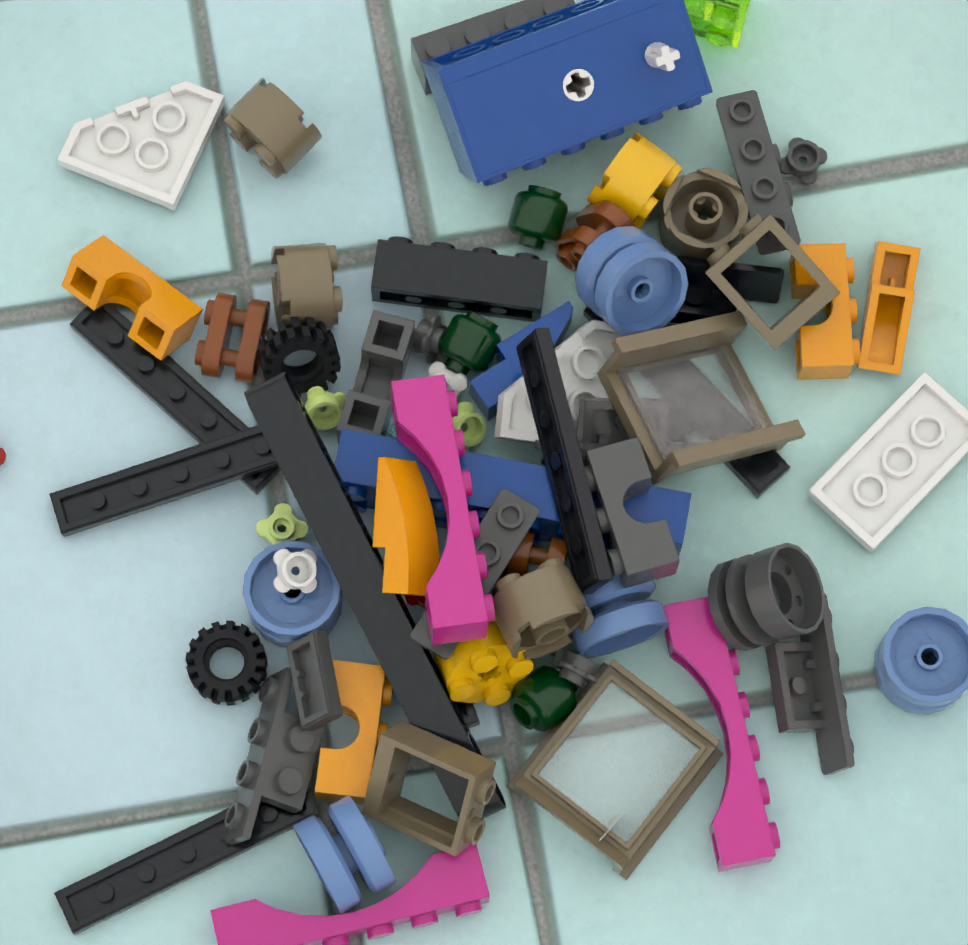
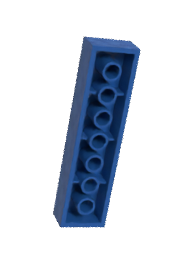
[334,429,692,556]

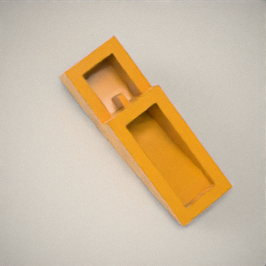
[857,241,921,375]
[372,457,440,596]

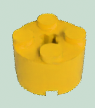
[587,132,683,229]
[433,621,534,706]

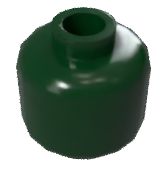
[508,185,568,250]
[439,310,502,377]
[510,665,577,732]

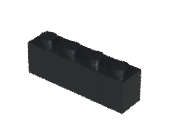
[371,236,548,322]

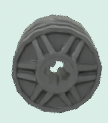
[707,542,825,651]

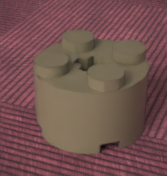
[223,78,322,179]
[659,168,748,259]
[271,243,343,329]
[493,558,594,659]

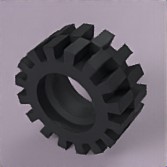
[259,316,341,398]
[185,620,268,706]

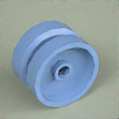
[575,226,688,336]
[243,540,343,647]
[570,575,670,658]
[873,607,968,715]
[292,795,396,914]

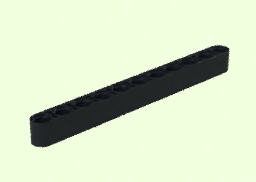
[244,372,506,819]

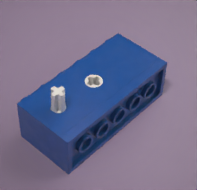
[421,0,713,186]

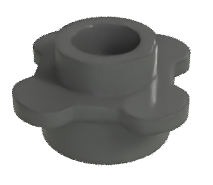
[780,137,827,185]
[412,315,447,364]
[551,650,599,688]

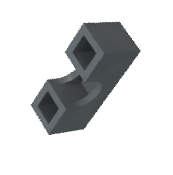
[336,310,415,444]
[584,437,680,588]

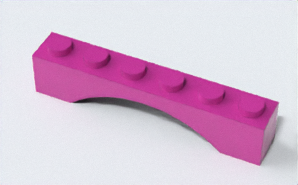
[391,374,495,645]
[664,597,780,872]
[210,844,490,945]

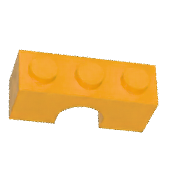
[61,235,203,361]
[789,243,860,380]
[315,660,393,804]

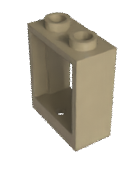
[705,213,840,350]
[361,720,496,857]

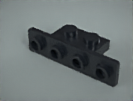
[670,256,784,324]

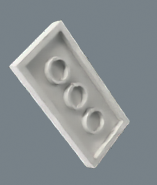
[807,372,968,553]

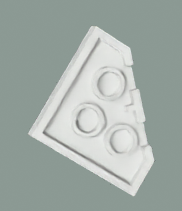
[57,81,225,211]
[494,320,629,444]

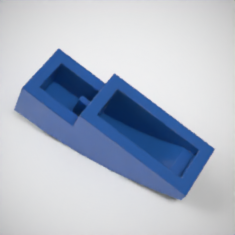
[469,301,573,421]

